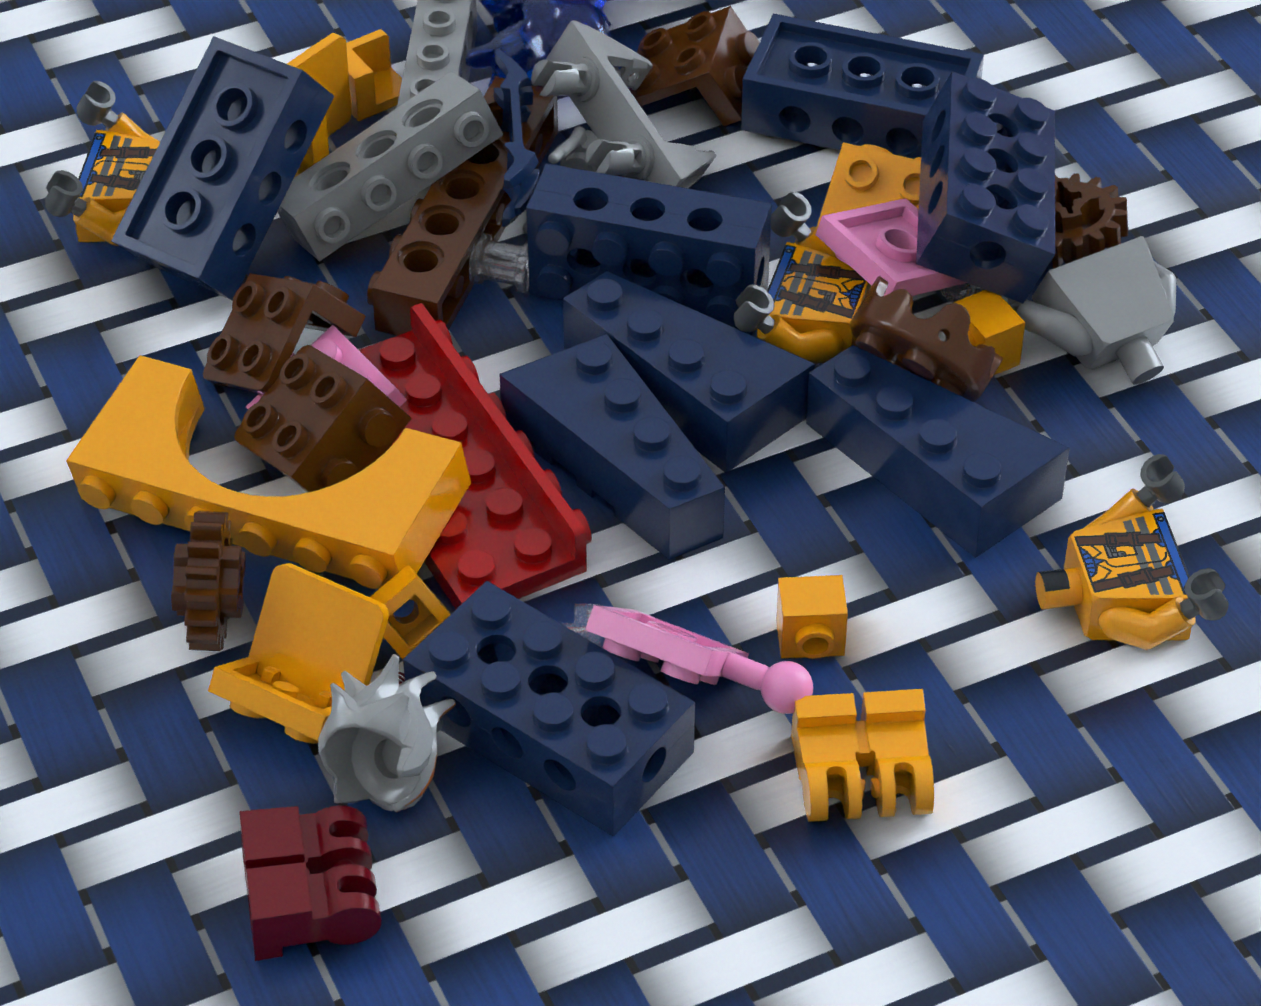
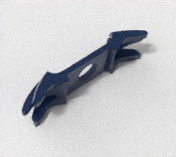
[493,49,540,227]

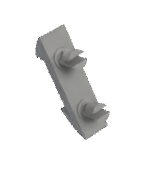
[531,21,716,189]

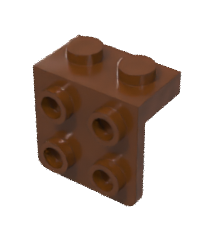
[628,6,759,126]
[203,273,366,395]
[234,345,412,493]

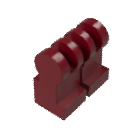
[239,805,382,961]

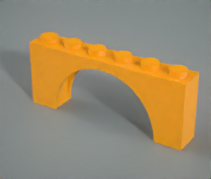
[66,355,471,589]

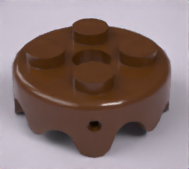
[850,276,1003,402]

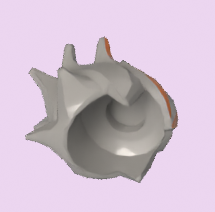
[318,654,456,812]

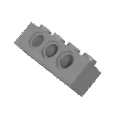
[397,0,478,108]
[277,71,503,262]

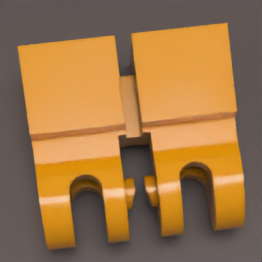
[791,689,934,822]

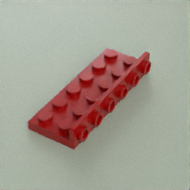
[359,303,592,609]

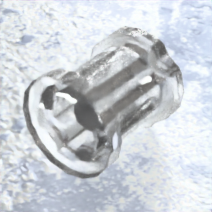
[469,233,529,294]

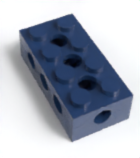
[741,13,984,159]
[111,36,334,301]
[916,71,1055,303]
[526,163,772,335]
[403,581,695,837]

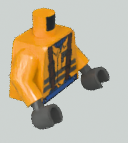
[45,81,161,246]
[734,192,871,364]
[1035,454,1229,650]

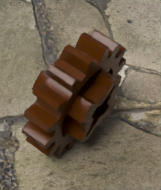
[1052,173,1129,268]
[171,511,246,651]

